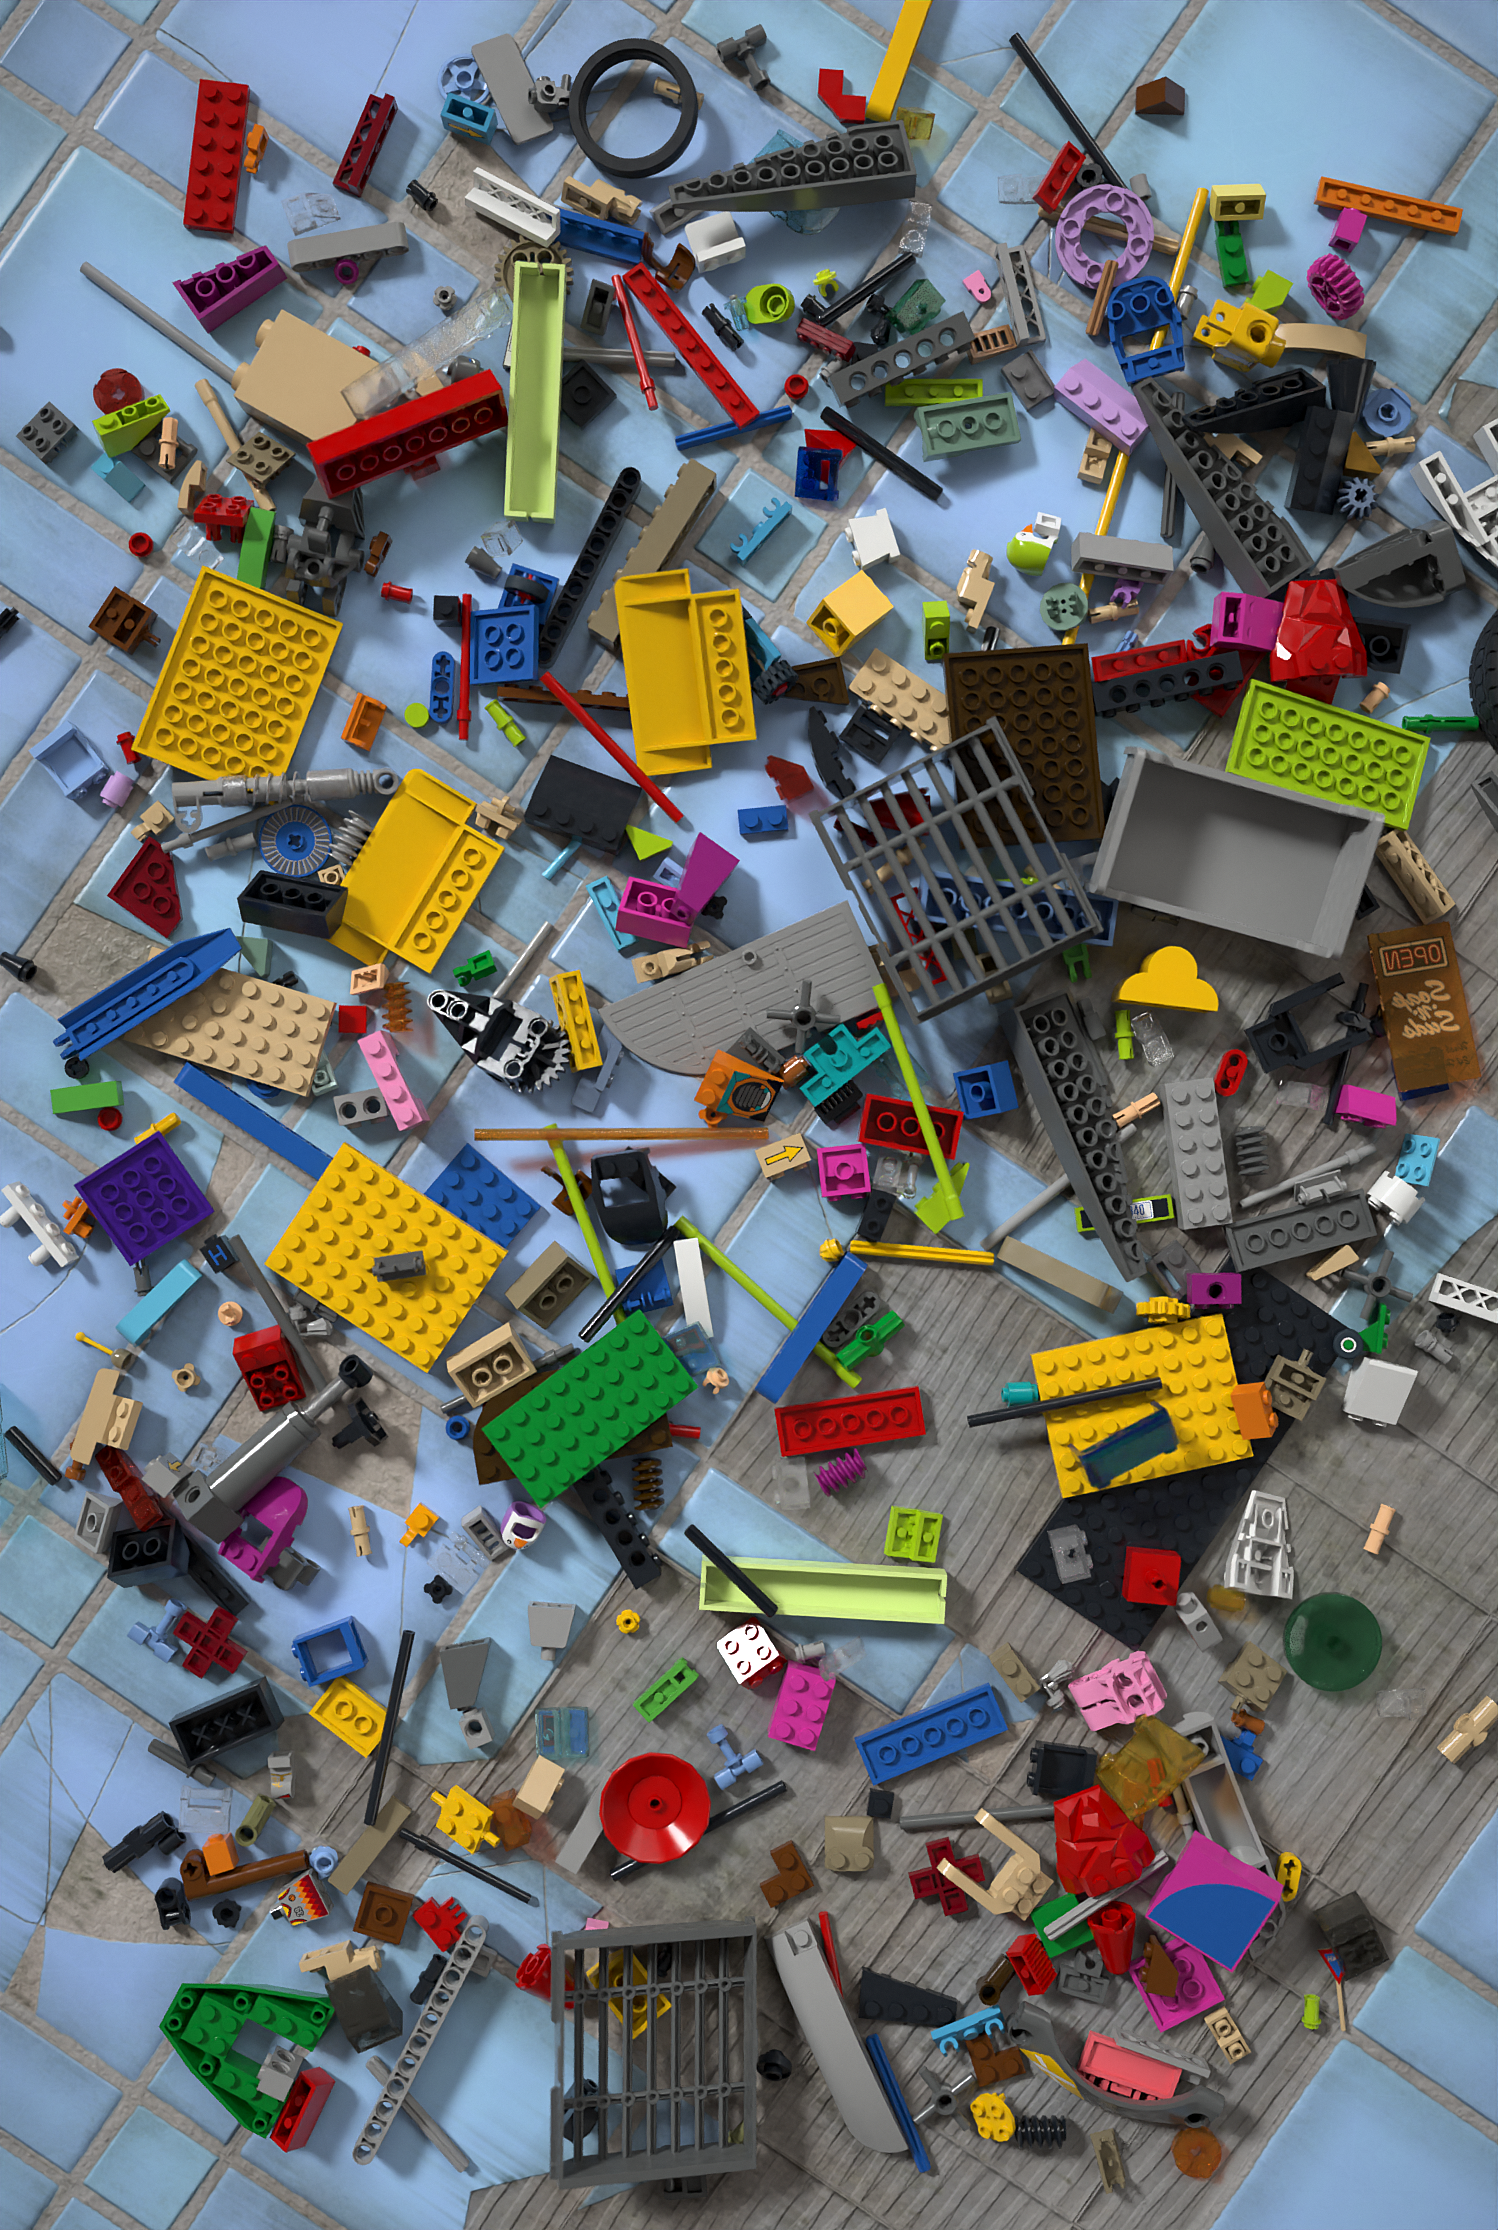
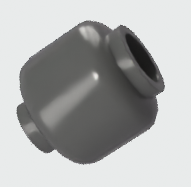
[447,355,484,384]

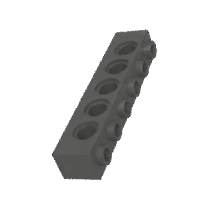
[828,311,976,409]

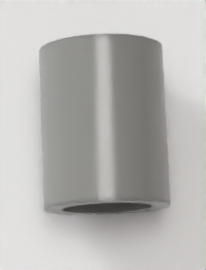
[1129,173,1151,202]

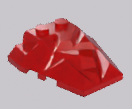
[1270,579,1367,682]
[1053,1784,1156,1897]

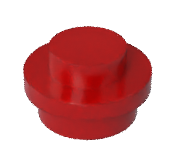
[784,374,809,400]
[128,532,154,558]
[97,1107,123,1131]

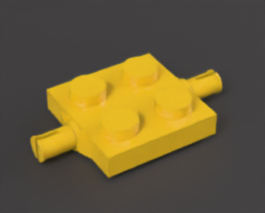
[430,1785,501,1854]

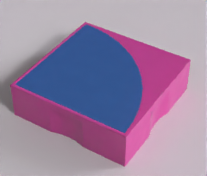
[1145,1830,1284,1973]

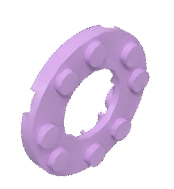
[1055,184,1154,290]

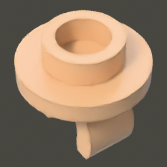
[218,1301,243,1326]
[702,1367,729,1394]

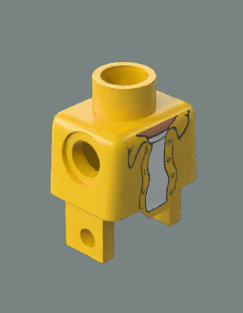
[1192,299,1286,373]

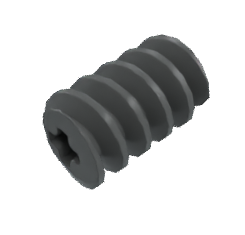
[1235,1125,1269,1176]

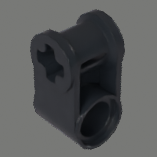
[155,1877,191,1930]

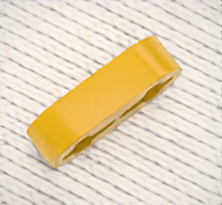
[1274,1852,1302,1901]

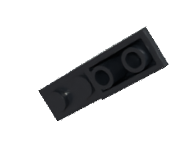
[808,706,857,799]

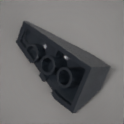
[1353,617,1411,674]

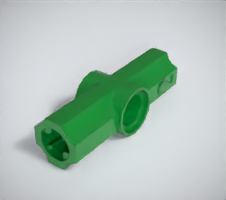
[835,1310,905,1372]

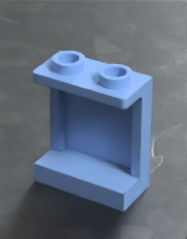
[28,721,111,801]

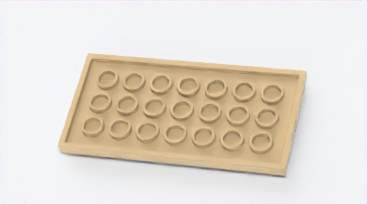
[123,947,337,1097]

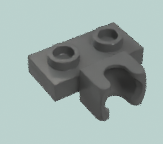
[1055,1948,1110,2004]

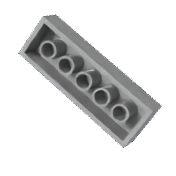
[1159,1078,1233,1230]

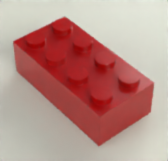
[857,1093,964,1160]

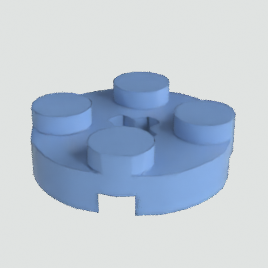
[1360,388,1412,440]

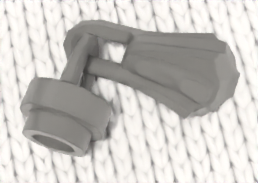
[287,1305,334,1339]
[1038,1660,1074,1709]

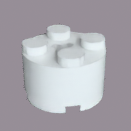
[1366,1171,1425,1226]

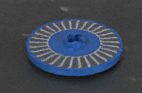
[259,805,333,878]

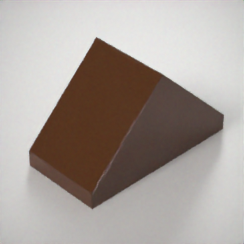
[1135,76,1185,115]

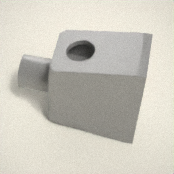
[528,1601,576,1661]

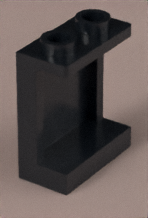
[1026,1740,1097,1796]

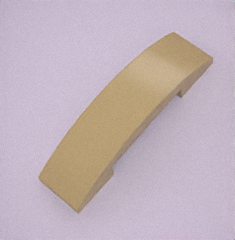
[1275,323,1367,359]

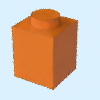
[202,1832,239,1876]

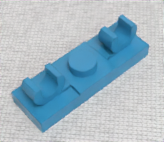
[730,497,793,567]
[931,2004,1005,2057]

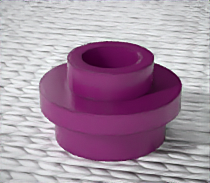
[334,258,359,285]

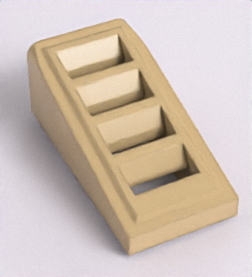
[1305,1244,1360,1281]

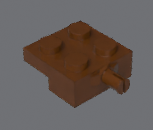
[88,586,161,655]

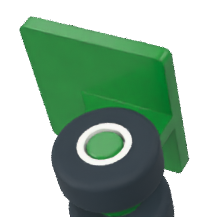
[1333,1302,1391,1359]

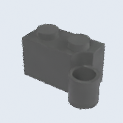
[258,1535,321,1590]

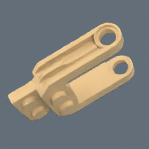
[937,1808,1054,1921]

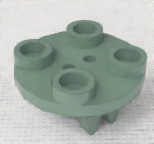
[1040,583,1089,631]

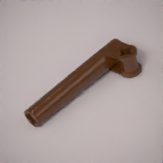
[180,1849,309,1902]

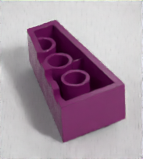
[172,245,287,334]

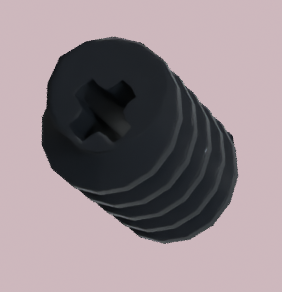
[1014,2115,1066,2149]

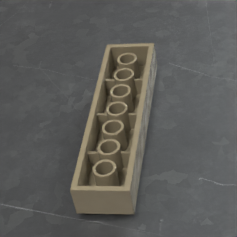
[587,458,717,653]

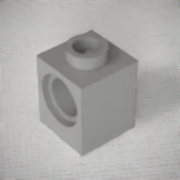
[459,1707,495,1750]

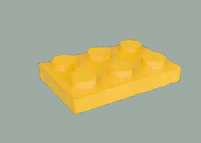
[309,1675,387,1758]

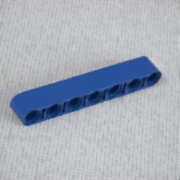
[754,1251,868,1404]

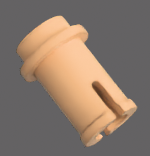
[1359,682,1390,714]

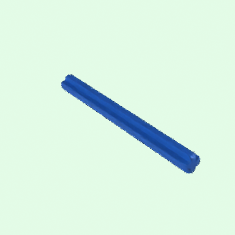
[866,2033,931,2173]

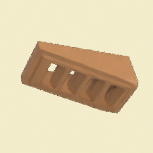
[966,324,1017,365]

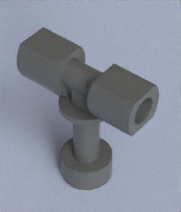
[716,24,771,91]

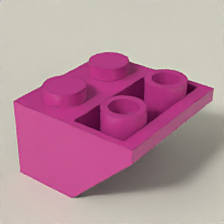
[1335,1085,1397,1129]

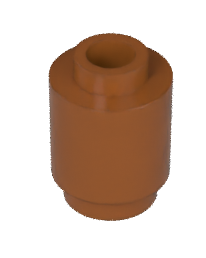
[774,1055,811,1090]

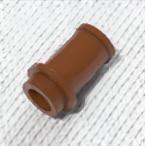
[1231,1709,1265,1735]

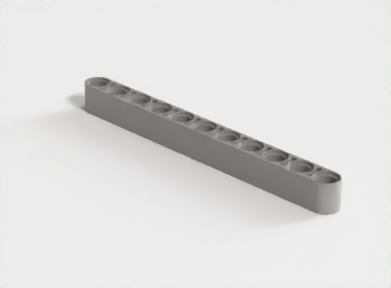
[352,1915,489,2165]

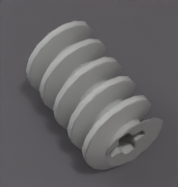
[325,810,373,866]

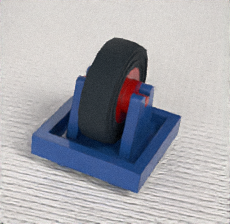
[498,563,560,626]

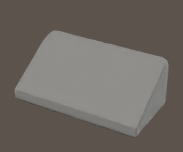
[649,198,703,235]

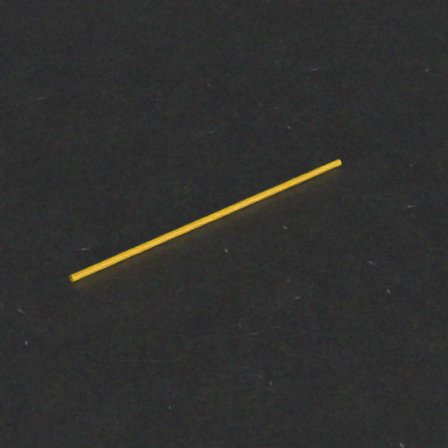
[1062,188,1209,645]

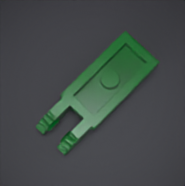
[1214,220,1249,288]

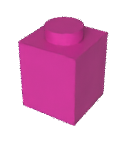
[1328,208,1367,253]

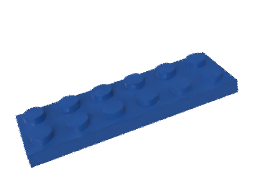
[854,1682,1008,1786]

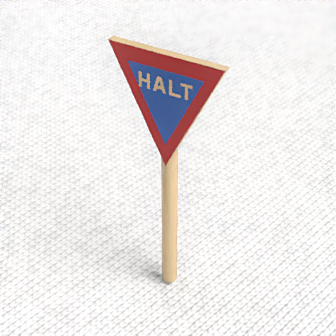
[1317,1946,1353,2032]

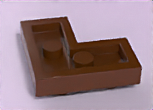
[760,1840,814,1908]
[965,2031,1026,2087]

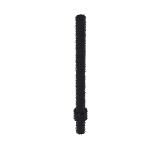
[1322,982,1369,1125]
[398,1827,531,1904]

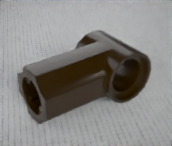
[976,1954,1016,2006]

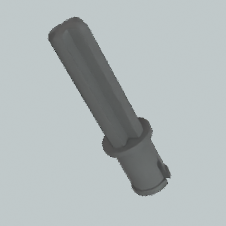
[148,1739,217,1788]

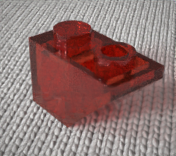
[764,755,814,804]

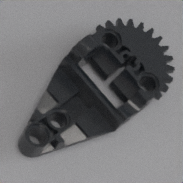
[427,990,571,1094]

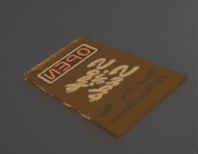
[1367,921,1481,1092]

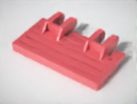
[1076,2030,1183,2100]

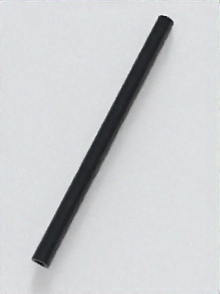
[1009,32,1129,190]
[967,1377,1162,1428]
[364,1630,415,1826]
[610,1780,787,1882]

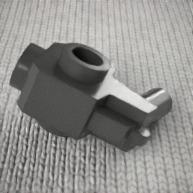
[528,74,572,112]

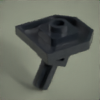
[332,1397,388,1449]

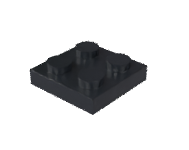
[561,359,617,431]

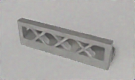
[994,243,1046,348]
[1110,2026,1211,2085]

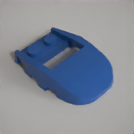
[1107,276,1185,387]

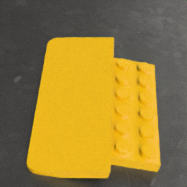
[614,568,757,776]
[324,769,506,974]

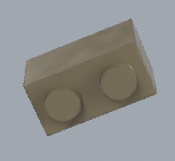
[988,1642,1041,1703]

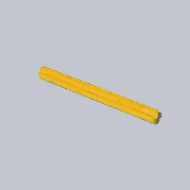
[850,1240,994,1266]

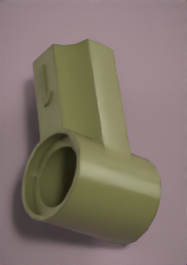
[235,1794,277,1847]

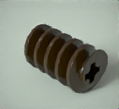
[631,1457,665,1511]

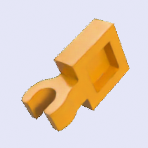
[399,1502,440,1547]

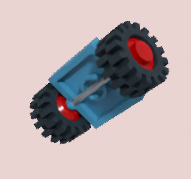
[742,605,799,705]

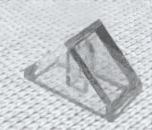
[1277,1080,1329,1112]
[190,1442,232,1473]

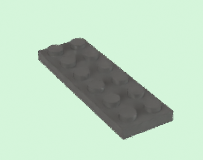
[1222,1188,1377,1273]

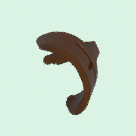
[641,232,696,293]
[541,1166,592,1216]

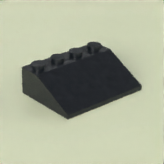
[524,755,642,856]

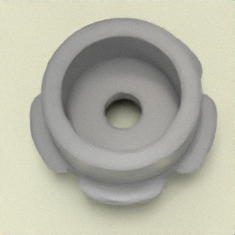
[433,286,457,310]

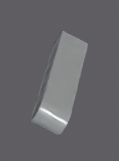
[287,222,409,272]

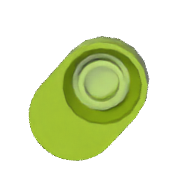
[743,283,795,325]

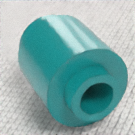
[1001,1381,1038,1407]

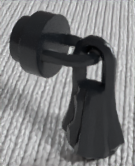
[866,293,896,346]

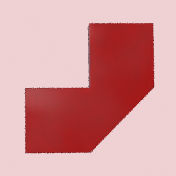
[818,68,866,124]

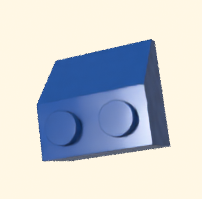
[953,1060,1019,1120]

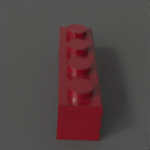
[795,318,856,362]

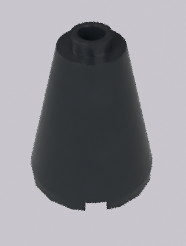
[1326,358,1377,424]

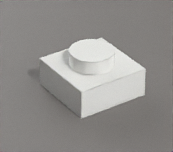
[1033,512,1061,537]

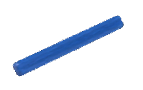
[675,405,792,451]

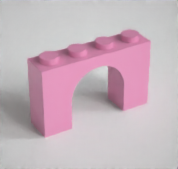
[358,1030,430,1131]

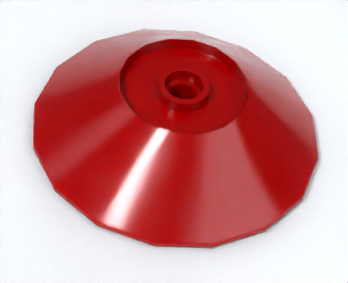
[599,1752,711,1864]

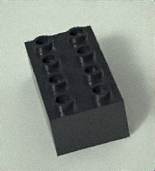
[169,1676,285,1768]

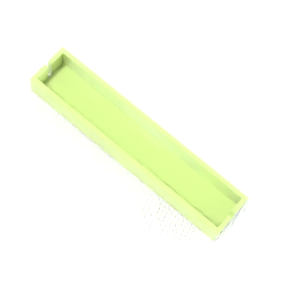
[504,261,567,524]
[699,1555,947,1624]

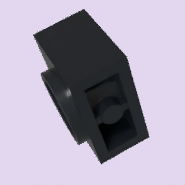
[564,2079,598,2143]

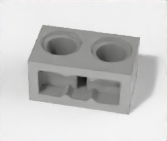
[333,1087,391,1130]
[256,2045,304,2102]

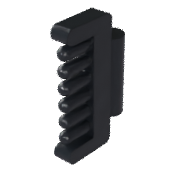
[814,1080,863,1126]

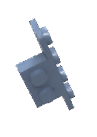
[571,1023,624,1112]

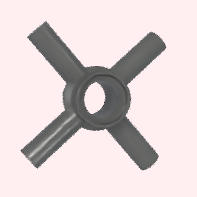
[766,980,841,1054]
[1341,1249,1413,1321]
[913,2066,976,2131]

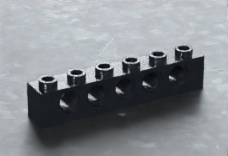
[1092,650,1244,719]
[572,1465,663,1590]

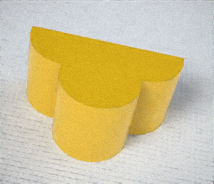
[1111,946,1218,1014]

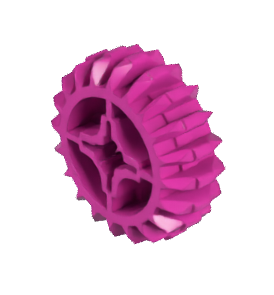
[1306,253,1365,321]

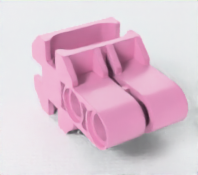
[1068,1651,1167,1731]

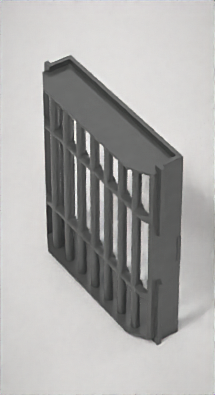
[808,716,1104,1026]
[550,1916,758,2190]

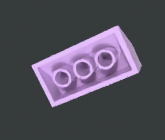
[1054,358,1150,456]

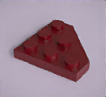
[107,836,183,939]

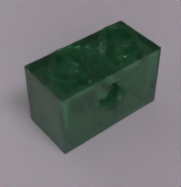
[885,278,946,338]

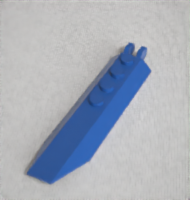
[53,928,242,1061]

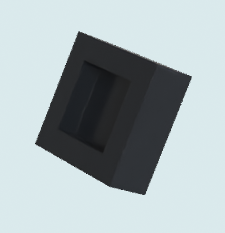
[851,342,878,372]
[866,1788,894,1819]

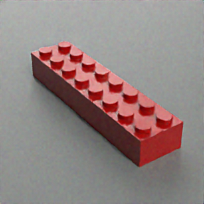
[306,369,508,499]

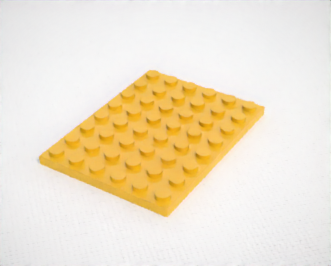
[131,565,343,805]
[264,1142,509,1373]
[1030,1312,1253,1498]

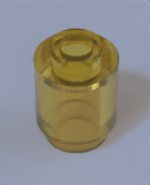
[1207,1584,1245,1613]

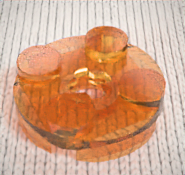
[1171,2126,1222,2179]

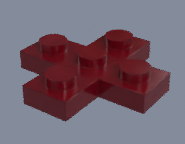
[172,1606,248,1679]
[908,1837,985,1916]

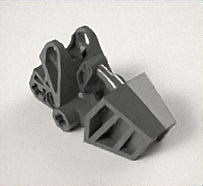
[285,477,365,617]

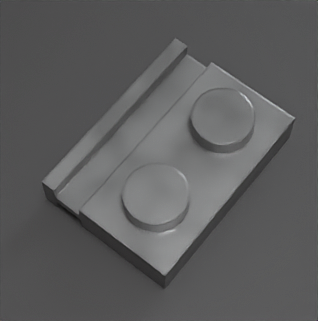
[1000,349,1055,412]

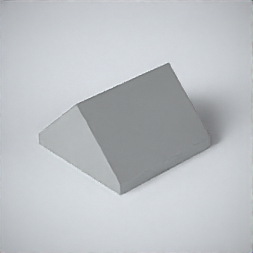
[73,1491,124,1554]

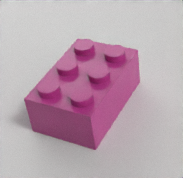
[615,876,695,948]
[767,1659,836,1751]

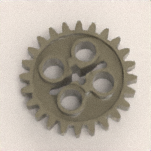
[494,235,574,307]

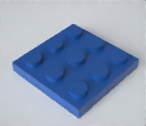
[470,605,539,686]

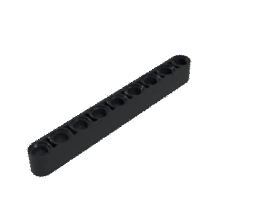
[538,467,642,669]

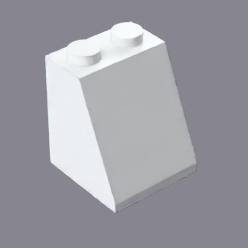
[1342,1355,1418,1427]

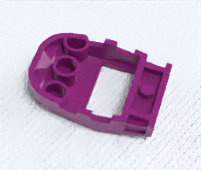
[218,1476,308,1583]

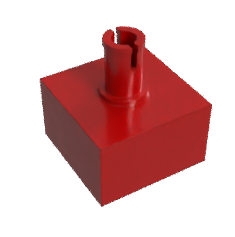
[1122,1546,1181,1606]

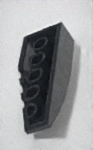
[1182,368,1327,434]

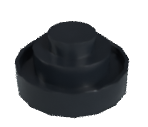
[756,2049,792,2081]

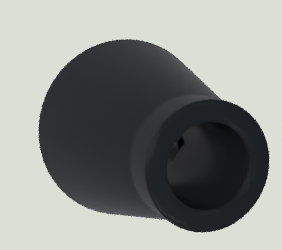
[0,952,37,982]

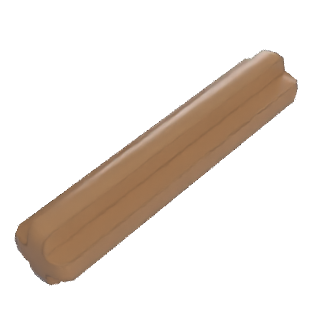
[1086,260,1119,336]

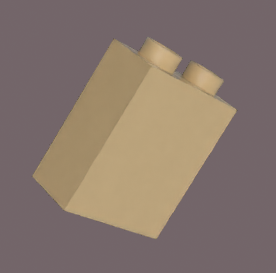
[231,309,393,446]

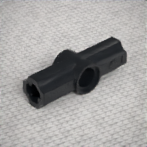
[102,1811,175,1873]

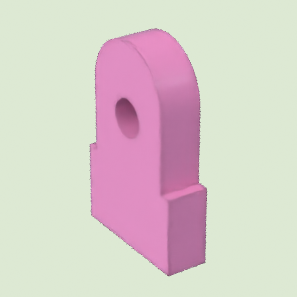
[962,270,991,304]

